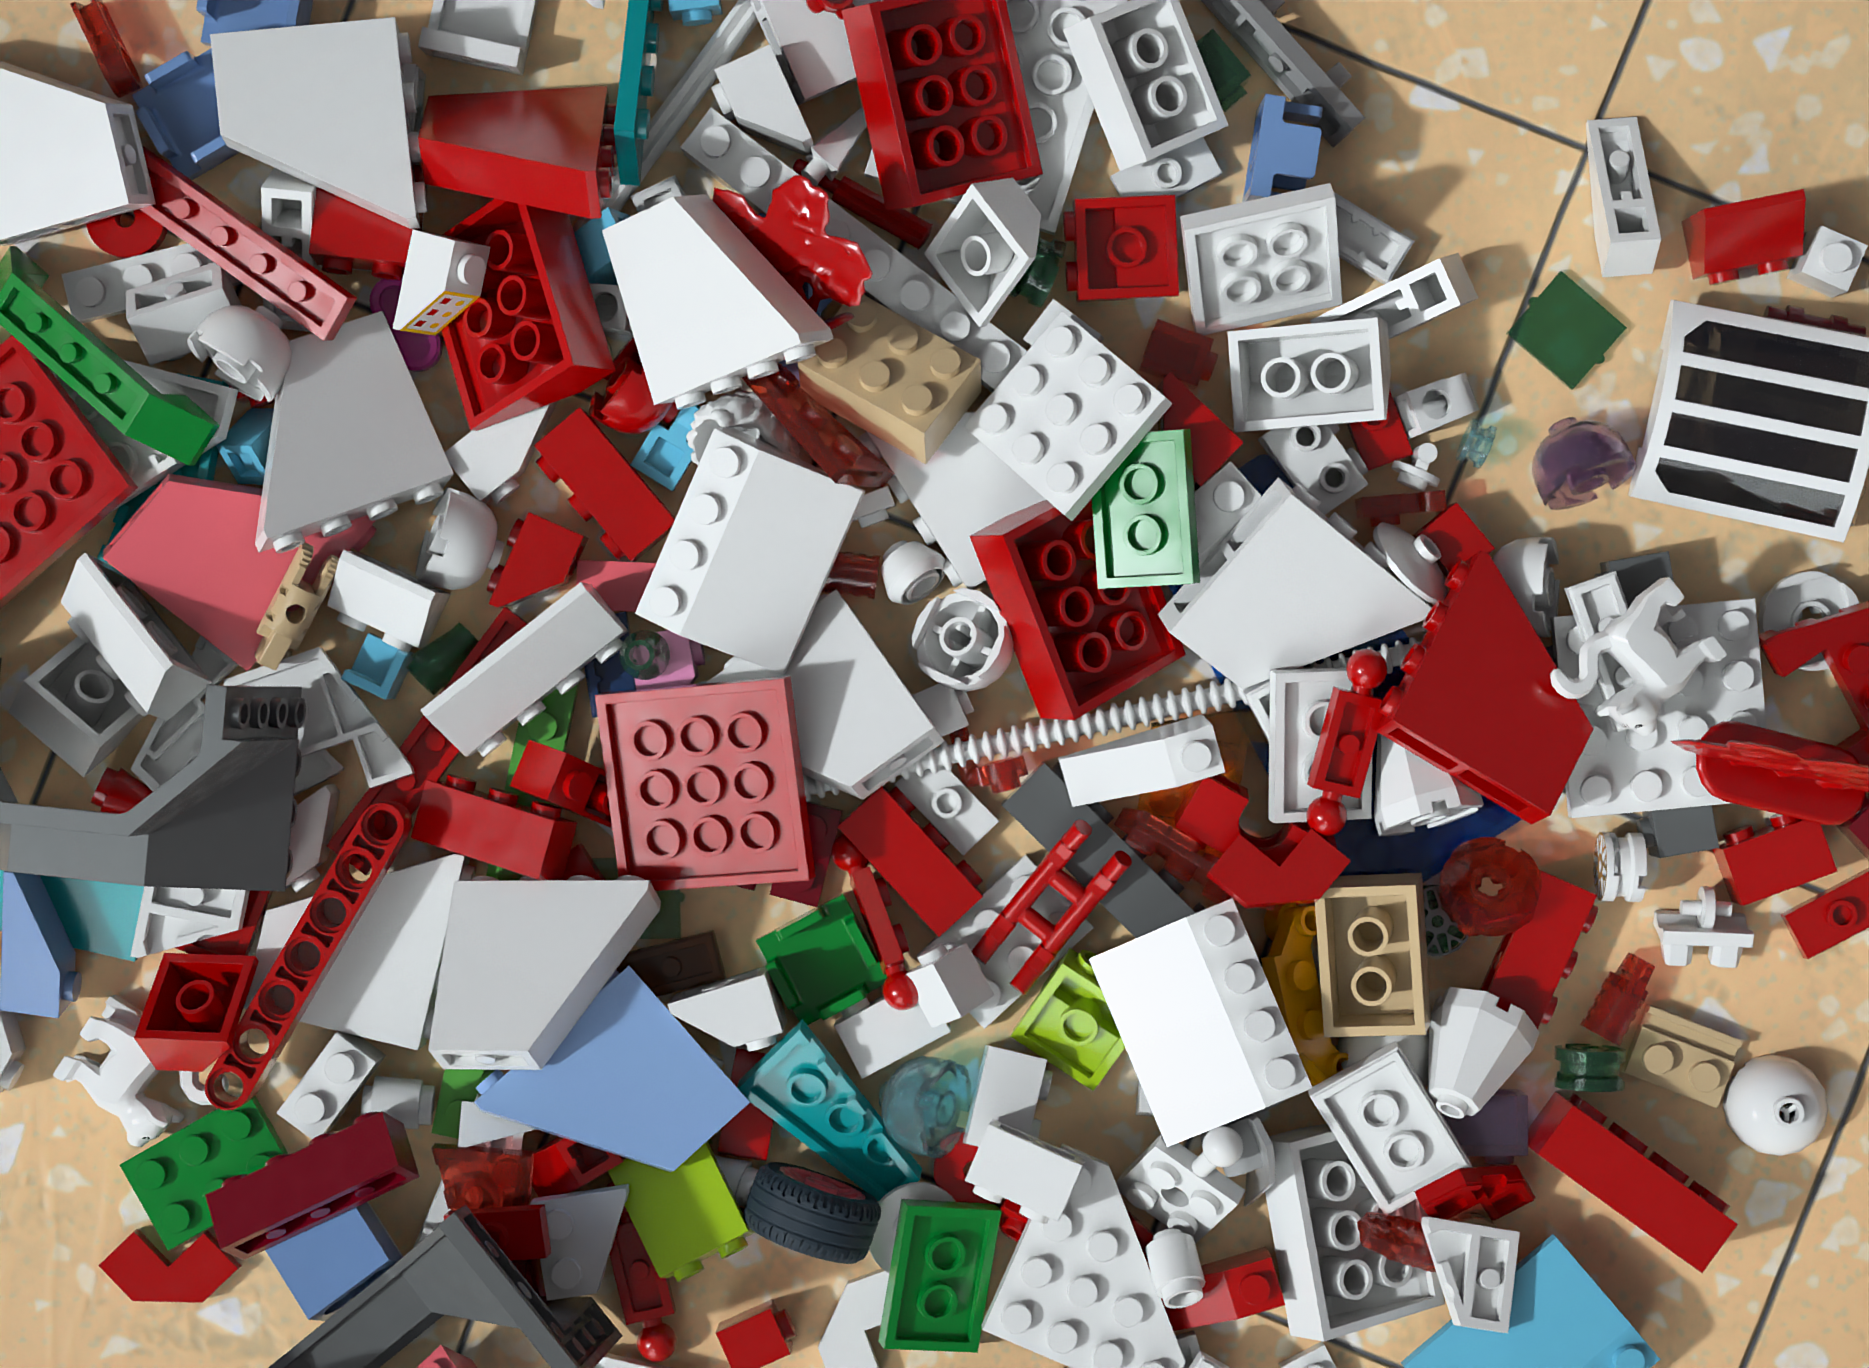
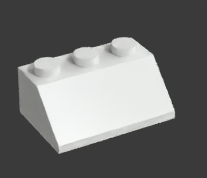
[1063,0,1229,171]
[1227,317,1391,433]
[61,553,212,721]

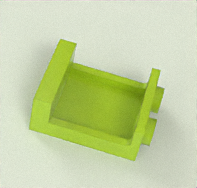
[608,1138,755,1282]

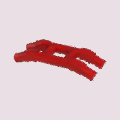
[971,819,1132,996]

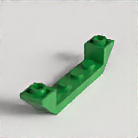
[0,246,220,466]

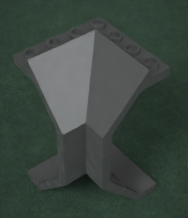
[0,658,306,891]
[268,1204,623,1368]

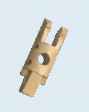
[255,542,339,671]

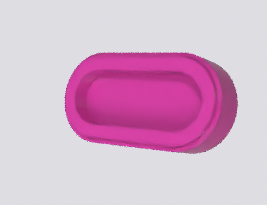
[369,277,443,372]

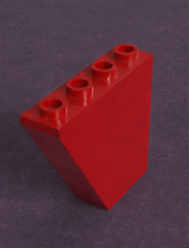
[418,86,617,219]
[1376,550,1594,825]

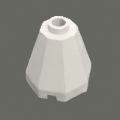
[1374,733,1484,836]
[1428,987,1540,1118]

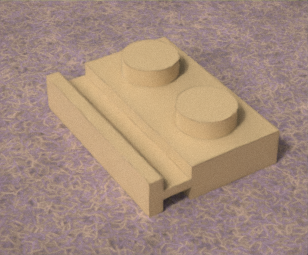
[1621,1004,1743,1108]

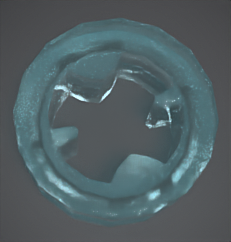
[1456,418,1497,469]

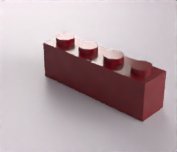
[205,1111,420,1260]

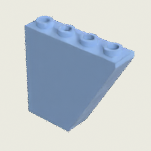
[474,966,750,1172]

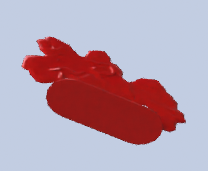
[712,175,873,330]
[1670,721,1869,825]

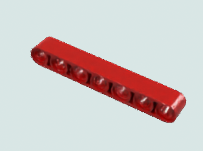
[205,801,412,1110]

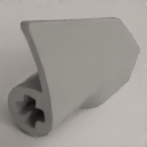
[1200,1114,1275,1207]

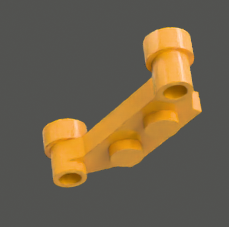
[1261,903,1349,1087]

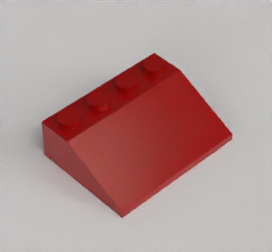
[841,0,1043,211]
[441,199,615,431]
[969,498,1186,720]

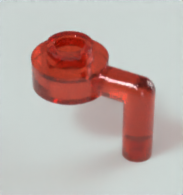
[949,727,1028,794]

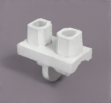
[1653,886,1754,968]

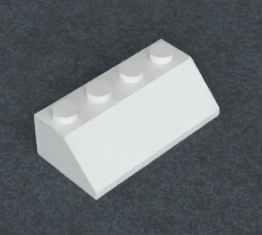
[420,582,628,758]

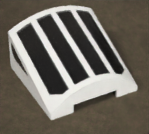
[1628,299,1869,543]

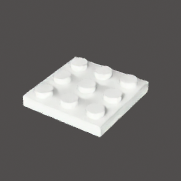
[1180,183,1342,337]
[964,311,1172,521]

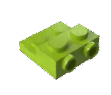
[1010,947,1125,1091]

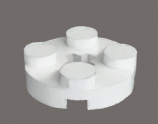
[1758,571,1859,671]

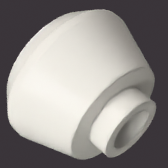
[881,540,945,605]

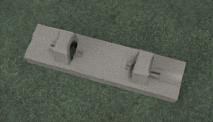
[1201,0,1365,148]

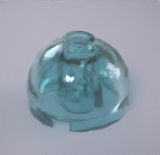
[879,1056,971,1159]

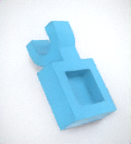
[630,405,700,491]

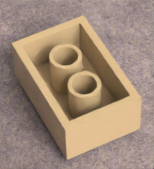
[798,295,981,464]
[1315,873,1431,1037]

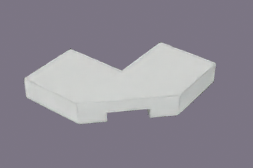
[818,1269,889,1368]

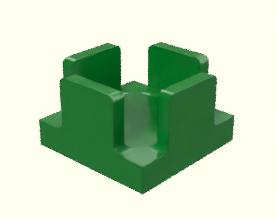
[756,893,887,1025]

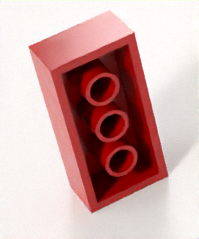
[1520,1092,1738,1273]

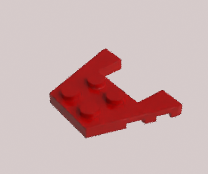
[1758,601,1869,767]

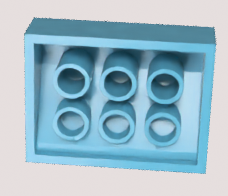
[1401,1234,1661,1368]

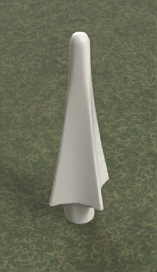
[801,106,867,186]

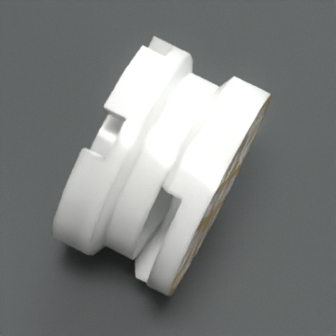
[1593,832,1647,902]

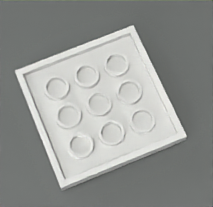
[1550,598,1767,818]

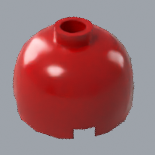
[589,336,680,434]

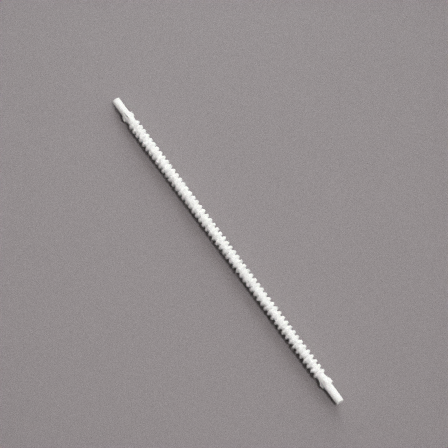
[610,633,1541,839]

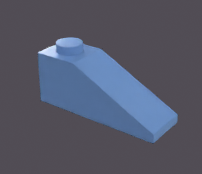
[0,871,82,1018]

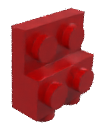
[1063,195,1179,302]

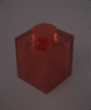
[1138,319,1219,390]

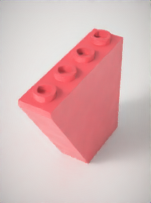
[103,474,377,671]

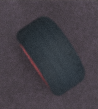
[744,1162,881,1264]

